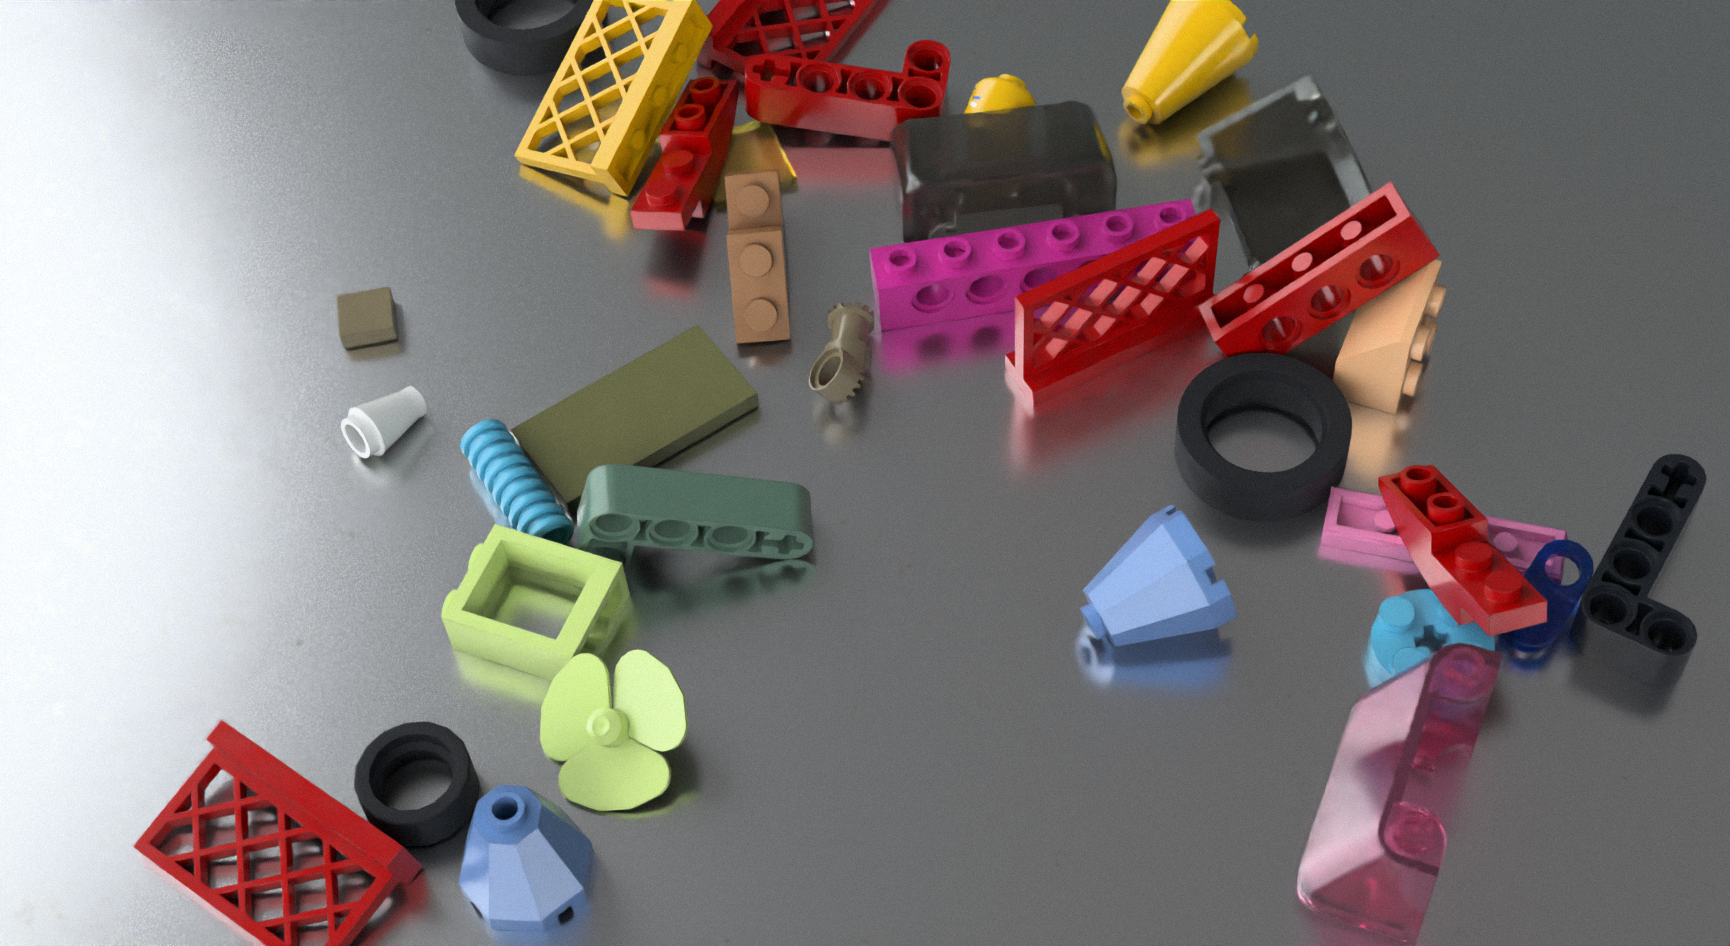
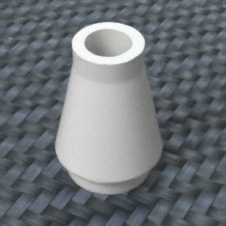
[341,386,428,458]

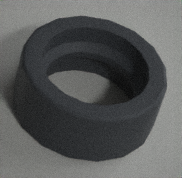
[354,721,479,847]

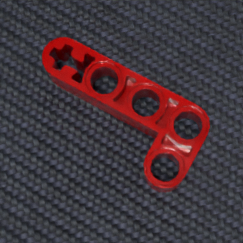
[745,40,951,145]

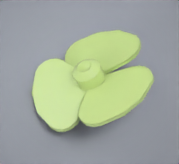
[540,649,689,811]

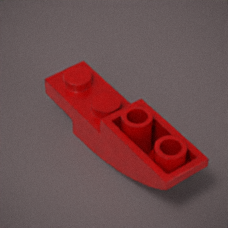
[630,76,739,231]
[1378,464,1547,637]

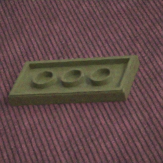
[510,324,759,514]

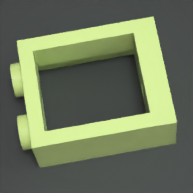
[441,524,630,681]

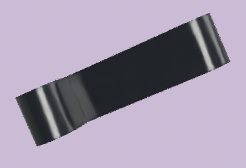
[1569,454,1707,688]

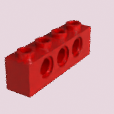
[1198,181,1440,358]

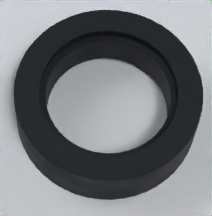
[455,0,608,76]
[1175,353,1352,521]

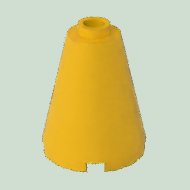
[1121,0,1259,124]

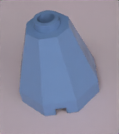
[1080,504,1238,647]
[458,785,594,932]

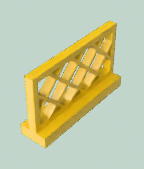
[514,0,713,197]

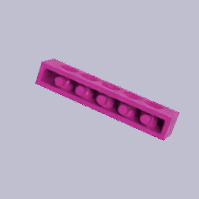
[869,198,1199,332]

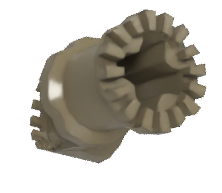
[808,302,875,405]

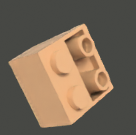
[1333,259,1447,415]

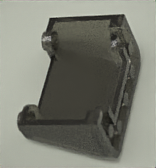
[1196,73,1373,277]
[889,101,1118,243]

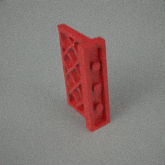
[695,0,879,76]
[1005,209,1220,406]
[133,720,423,946]

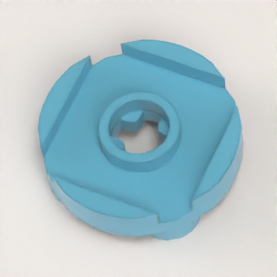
[1368,589,1495,706]

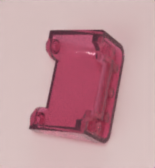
[1296,643,1503,946]

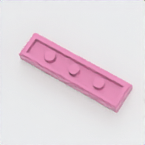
[1320,487,1569,591]

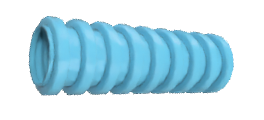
[460,419,574,545]

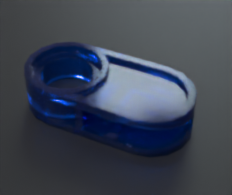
[1502,539,1594,653]

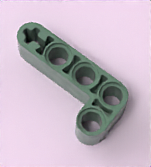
[577,464,813,569]

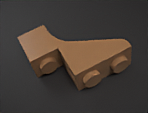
[724,168,791,344]

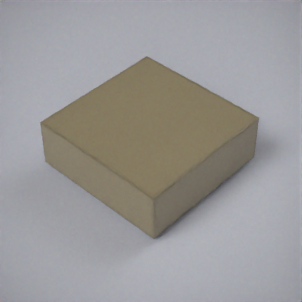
[336,286,397,348]

